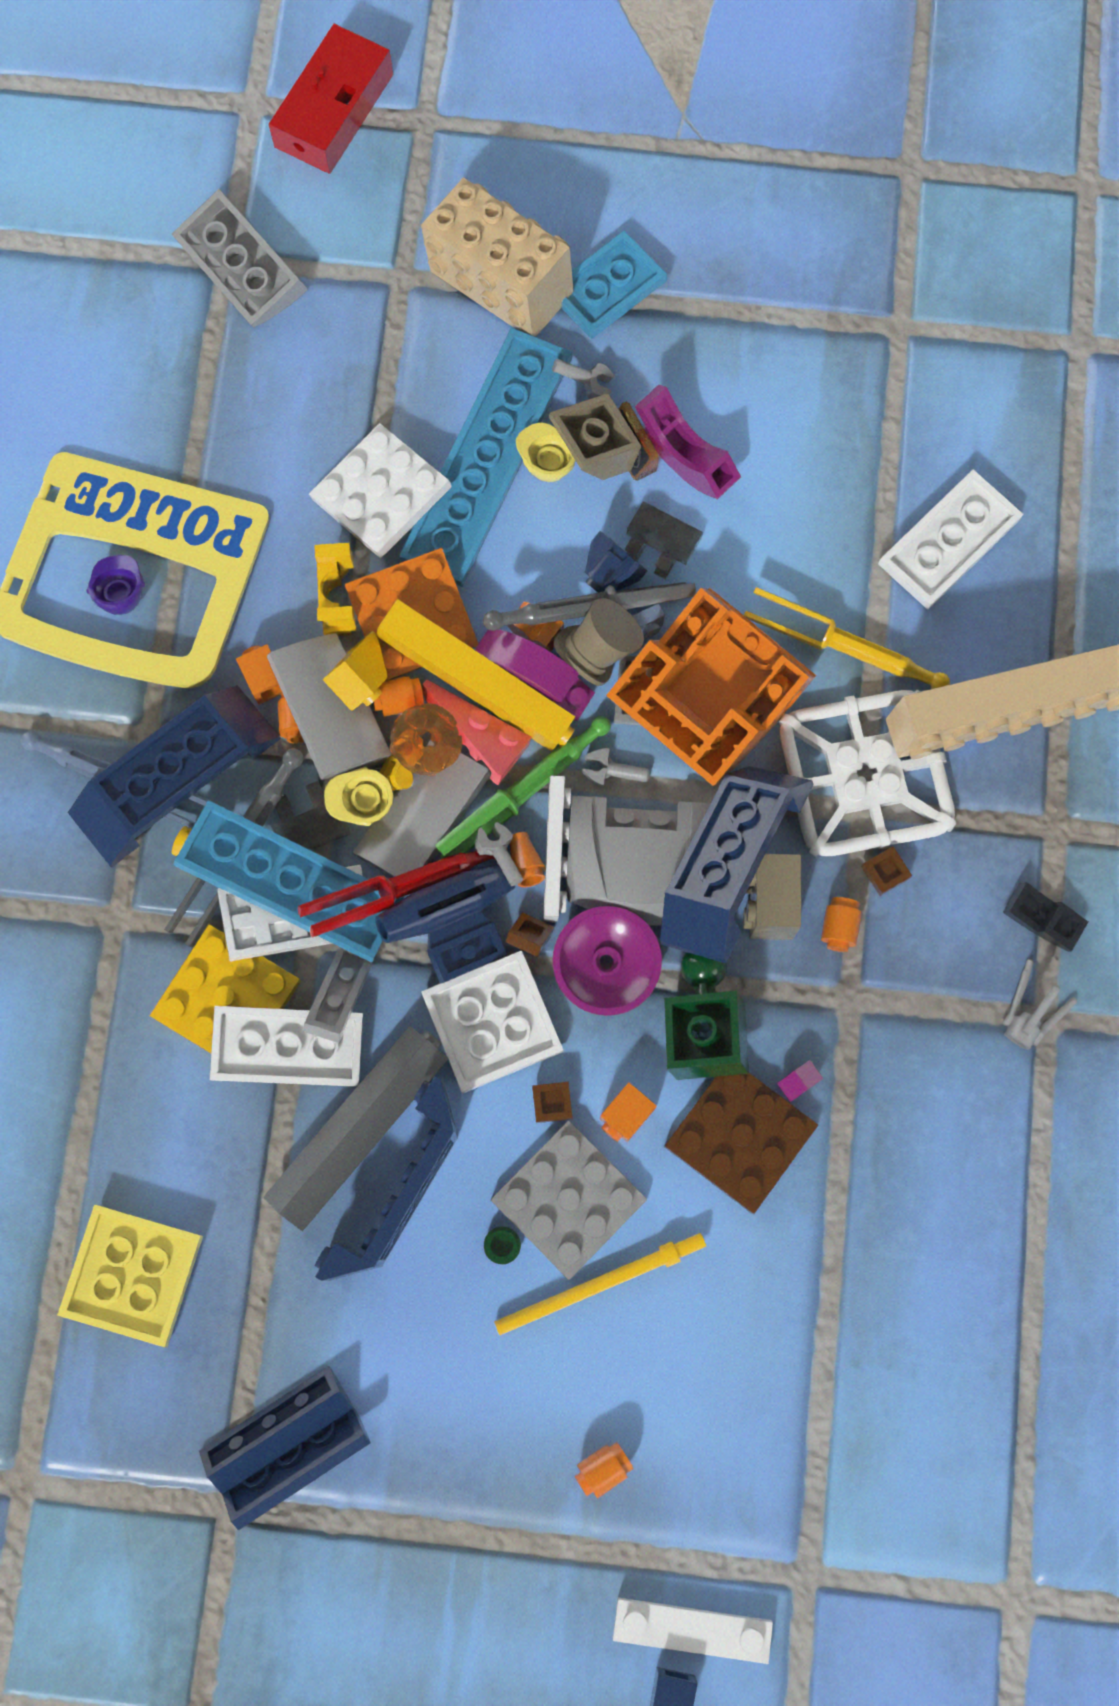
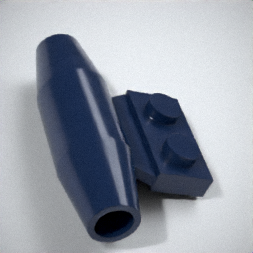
[375,864,515,984]

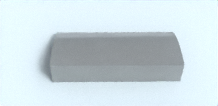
[172,189,308,328]
[267,633,391,780]
[353,738,490,878]

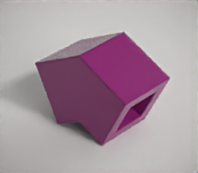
[777,1060,823,1102]

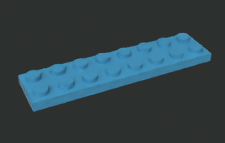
[399,327,572,587]

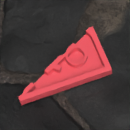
[422,679,532,785]

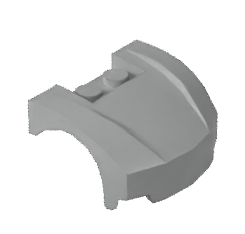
[566,796,711,926]

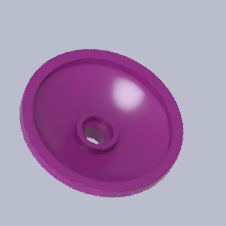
[553,906,662,1016]

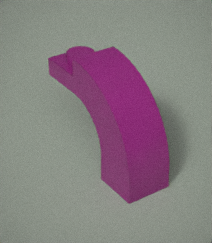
[635,385,741,499]
[475,630,595,721]

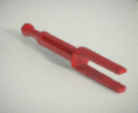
[298,840,507,938]

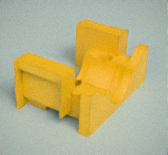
[314,543,357,636]

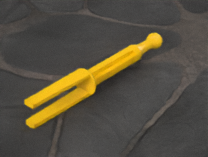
[744,587,950,689]

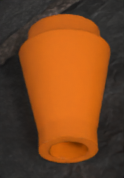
[510,832,546,887]

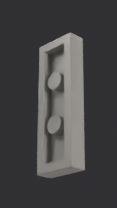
[303,947,374,1043]

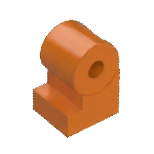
[507,602,564,652]

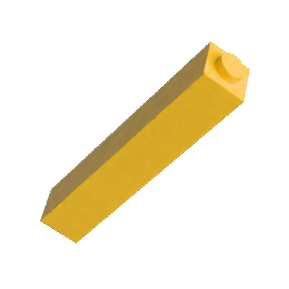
[376,599,575,752]

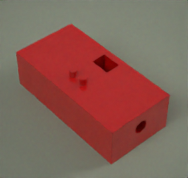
[268,23,393,174]

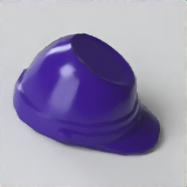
[86,555,145,615]

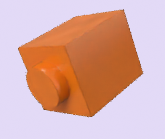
[236,644,282,705]
[599,1082,657,1143]

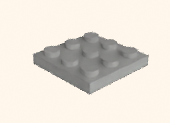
[490,1120,647,1280]

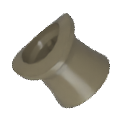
[554,598,644,686]

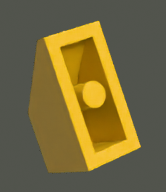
[323,631,388,711]

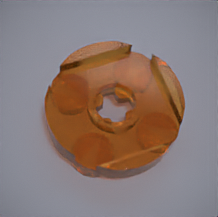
[390,703,463,776]

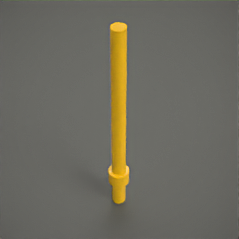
[494,1233,707,1335]

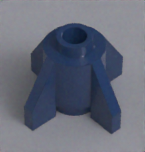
[584,531,648,593]

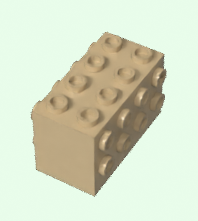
[421,177,574,337]

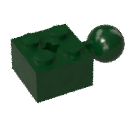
[664,952,749,1080]

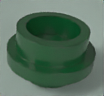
[484,1226,521,1265]

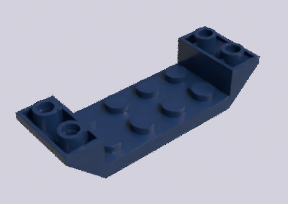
[68,685,281,868]
[660,766,814,963]
[315,1076,458,1281]

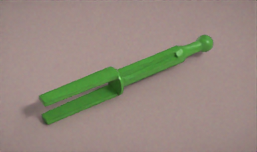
[435,716,611,859]

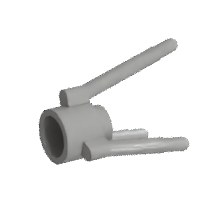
[1002,959,1077,1050]

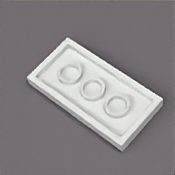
[878,470,1024,610]
[210,1006,363,1086]

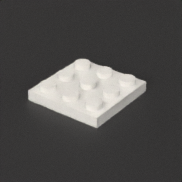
[309,423,452,559]
[421,950,563,1094]

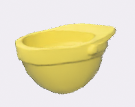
[516,422,576,482]
[324,767,393,826]

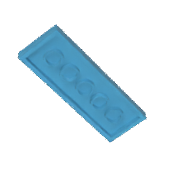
[174,800,404,962]

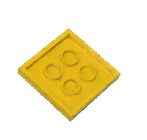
[149,924,301,1053]

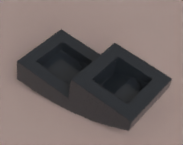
[1003,882,1089,952]

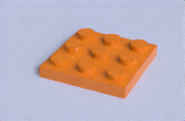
[344,548,479,681]

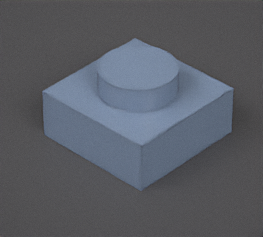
[632,603,665,639]

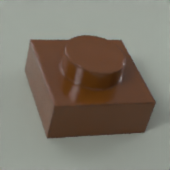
[861,846,912,896]
[505,912,554,957]
[532,1081,573,1124]

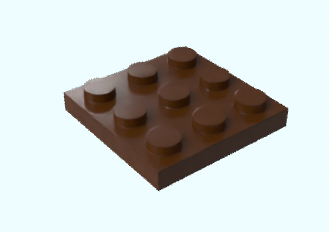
[664,1073,818,1215]

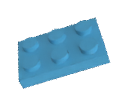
[561,231,667,339]

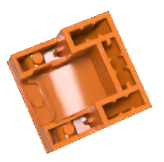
[606,588,817,786]

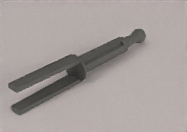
[483,582,696,631]
[164,748,303,947]

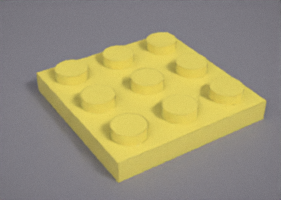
[57,1205,203,1347]

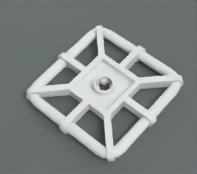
[779,689,956,857]

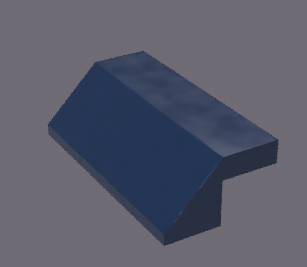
[199,1366,371,1531]

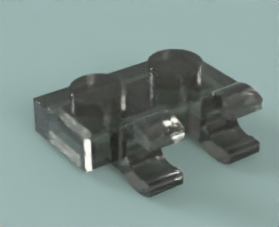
[625,501,703,580]
[271,781,352,850]

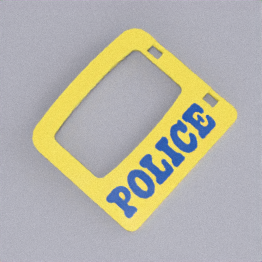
[0,452,270,689]

